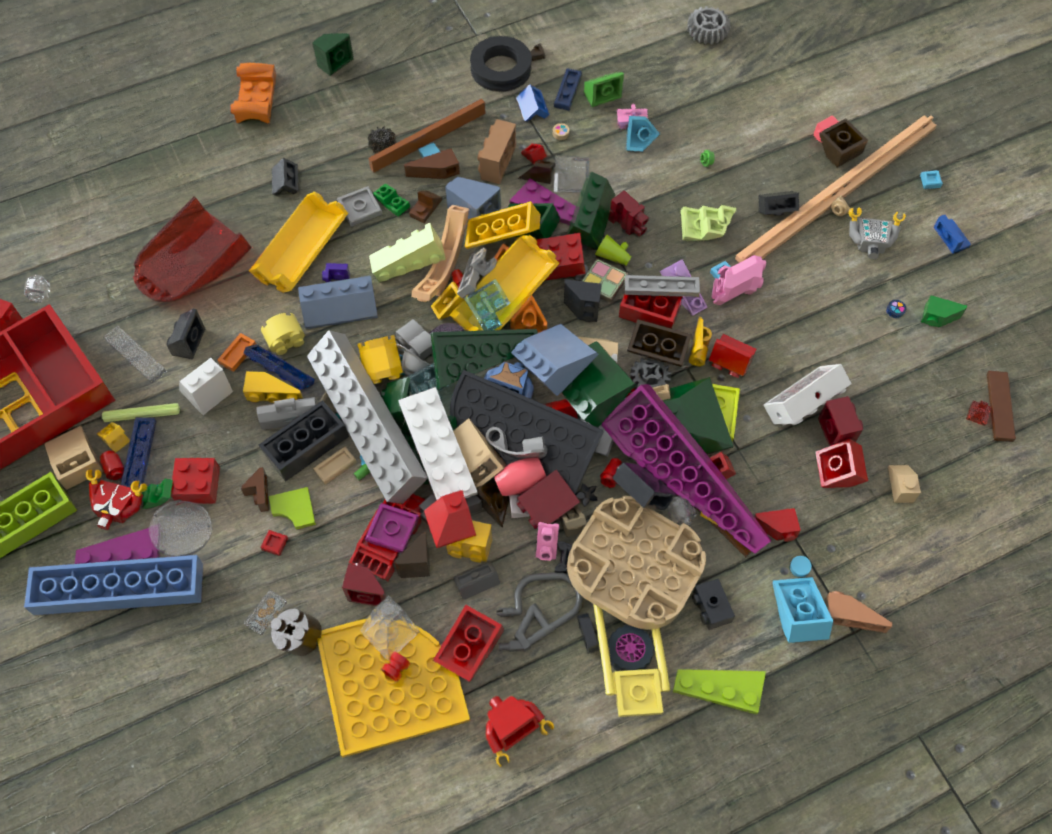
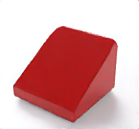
[521,143,547,164]

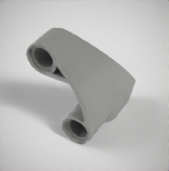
[486,427,547,459]

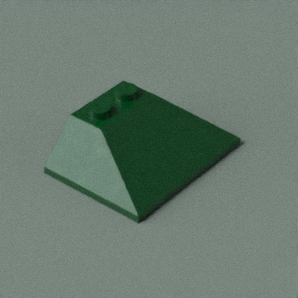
[663,377,734,455]

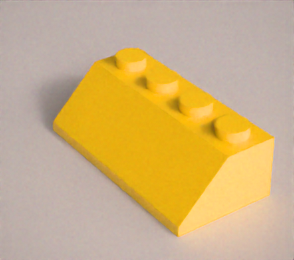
[465,202,540,249]

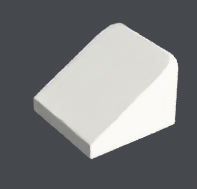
[509,495,530,518]

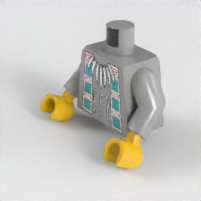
[849,207,906,259]

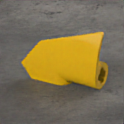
[689,316,712,366]

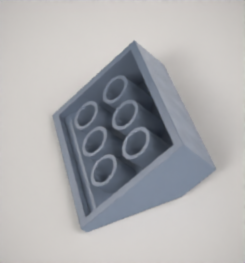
[511,324,598,396]

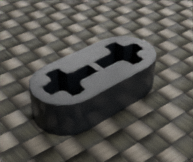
[577,613,599,654]

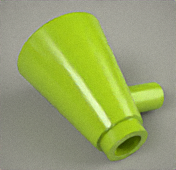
[595,234,632,265]

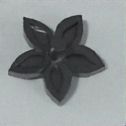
[575,483,598,507]

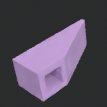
[660,260,707,316]

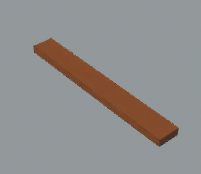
[369,99,486,173]

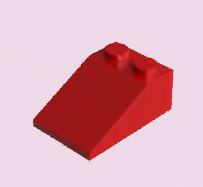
[433,605,504,682]

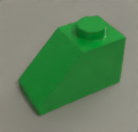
[921,295,967,327]

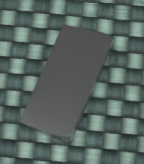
[453,562,500,600]

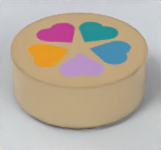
[553,123,569,140]

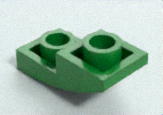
[373,184,411,217]
[142,478,173,509]

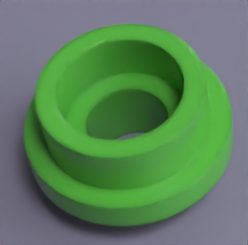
[700,150,715,167]

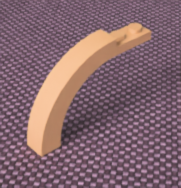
[411,205,469,302]

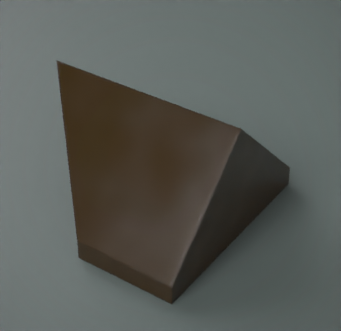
[517,160,556,184]
[476,482,509,528]

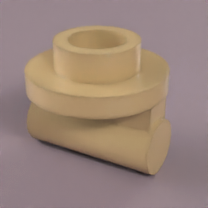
[831,195,850,216]

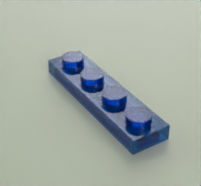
[243,344,315,389]
[121,417,157,489]

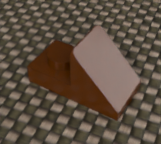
[409,191,443,223]
[241,467,269,512]

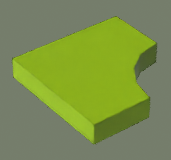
[269,487,316,530]

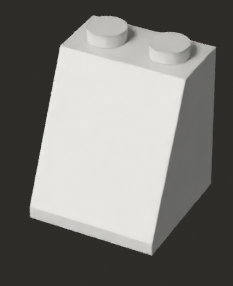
[179,358,233,415]

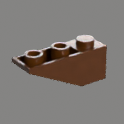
[404,148,460,179]

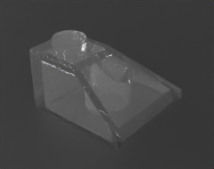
[554,155,590,193]
[360,596,420,661]

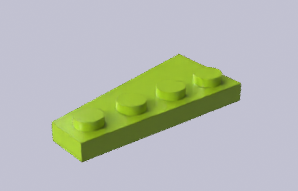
[673,669,766,714]

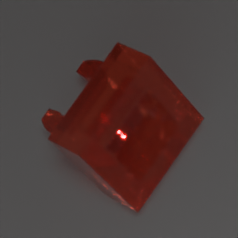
[966,400,992,426]

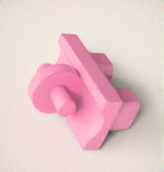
[617,104,648,129]
[536,522,559,561]

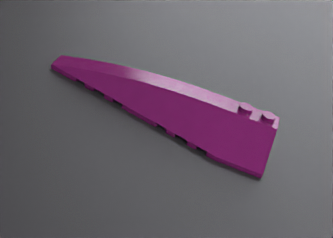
[601,384,771,554]

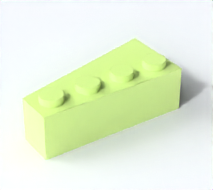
[369,223,446,282]

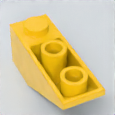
[243,371,303,403]

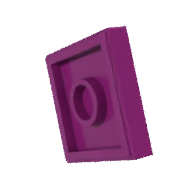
[365,503,419,553]

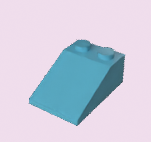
[772,577,833,643]

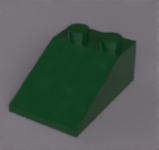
[508,203,561,240]

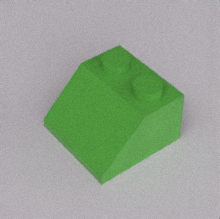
[584,72,624,107]

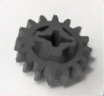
[630,357,671,388]

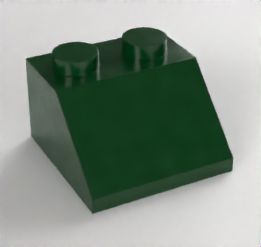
[312,33,354,76]
[381,377,410,429]

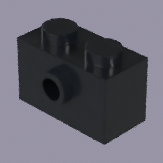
[758,191,799,216]
[692,578,735,630]

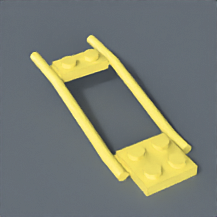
[593,604,670,717]

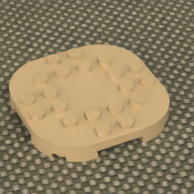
[567,496,706,629]

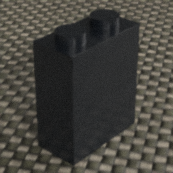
[612,462,676,510]

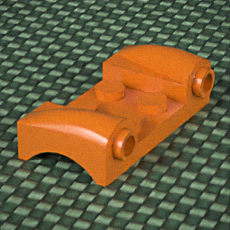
[231,63,276,123]

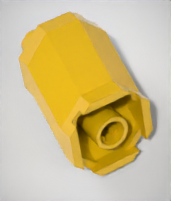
[357,335,403,384]

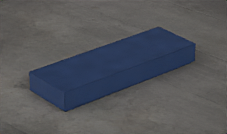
[554,68,582,111]

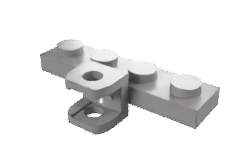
[457,245,497,298]

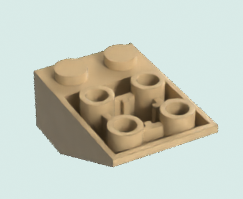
[453,419,506,488]
[44,426,103,490]

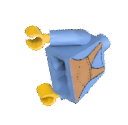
[484,362,534,399]

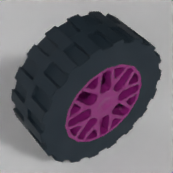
[608,625,654,671]

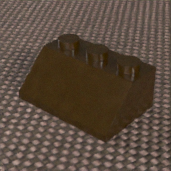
[627,319,692,367]

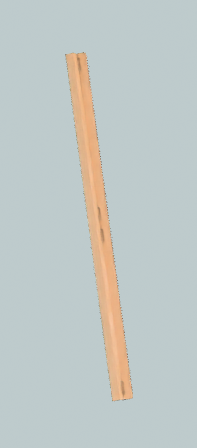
[735,116,937,263]

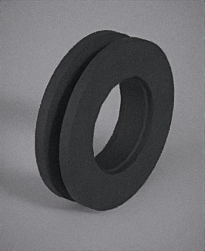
[470,36,531,92]

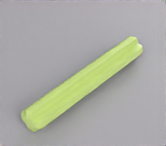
[102,403,180,422]

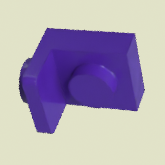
[322,263,350,283]

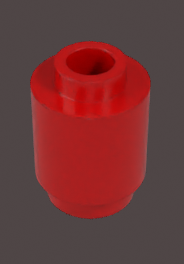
[99,450,126,480]

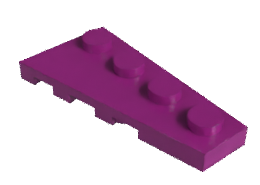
[509,179,576,225]
[75,525,161,564]

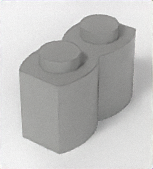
[396,319,433,360]

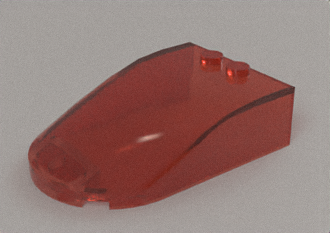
[133,197,252,302]

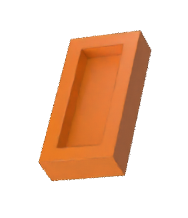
[218,333,257,372]

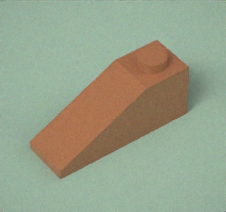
[825,591,892,633]

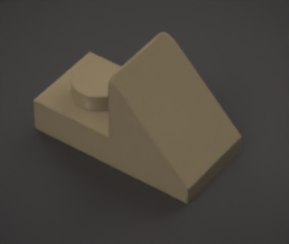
[559,505,587,537]

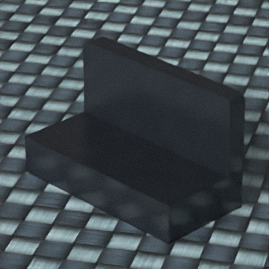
[272,158,299,196]

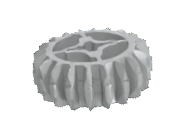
[687,6,730,45]

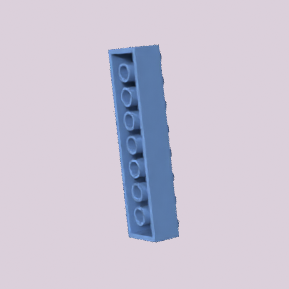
[24,555,203,615]

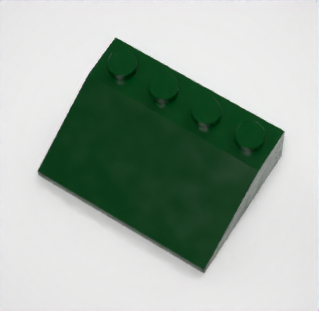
[561,341,636,428]

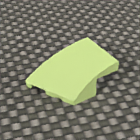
[681,205,736,241]

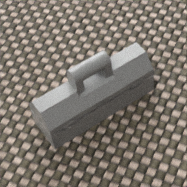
[257,397,317,430]

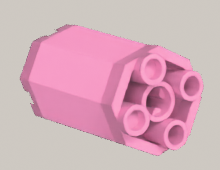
[712,255,766,305]

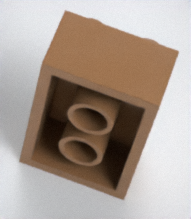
[478,119,516,184]

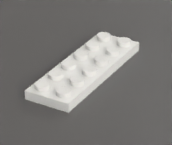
[398,387,477,500]

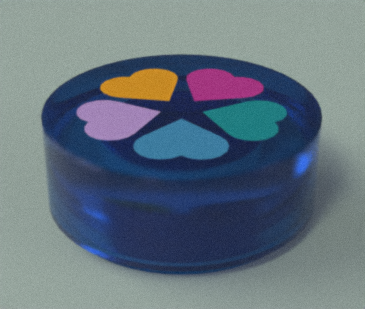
[886,300,906,318]

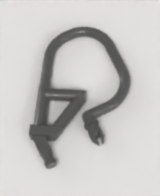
[497,572,583,652]

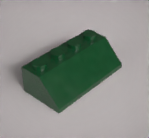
[567,171,616,250]

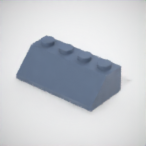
[298,276,378,329]

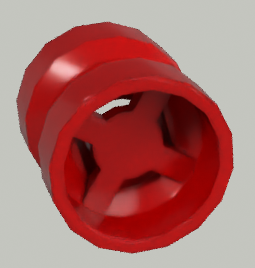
[381,651,411,682]

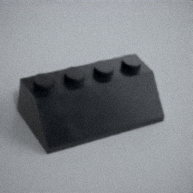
[259,400,349,482]

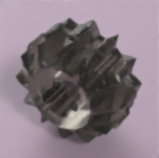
[368,126,396,153]

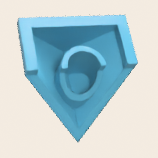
[626,116,660,151]

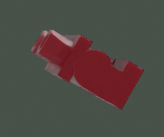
[609,190,649,237]

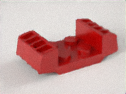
[349,499,421,582]

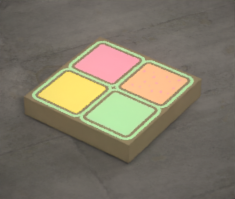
[582,259,628,303]

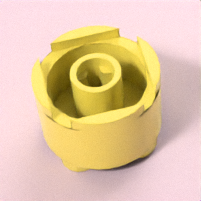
[261,313,305,355]

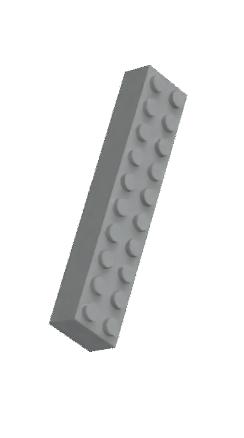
[307,330,428,503]

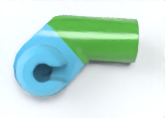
[353,455,370,481]

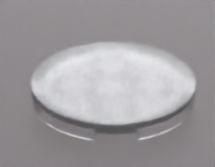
[149,500,212,557]

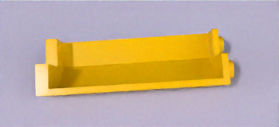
[249,192,348,293]
[449,235,559,331]

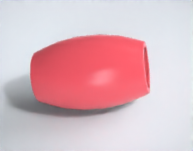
[494,457,546,496]

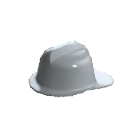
[396,344,435,381]

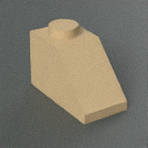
[888,465,921,503]

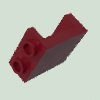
[517,470,580,530]

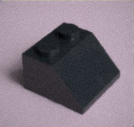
[564,279,602,322]
[167,308,206,360]

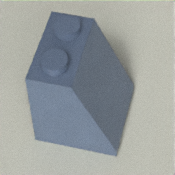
[445,177,501,222]

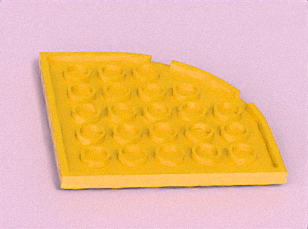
[318,618,470,758]

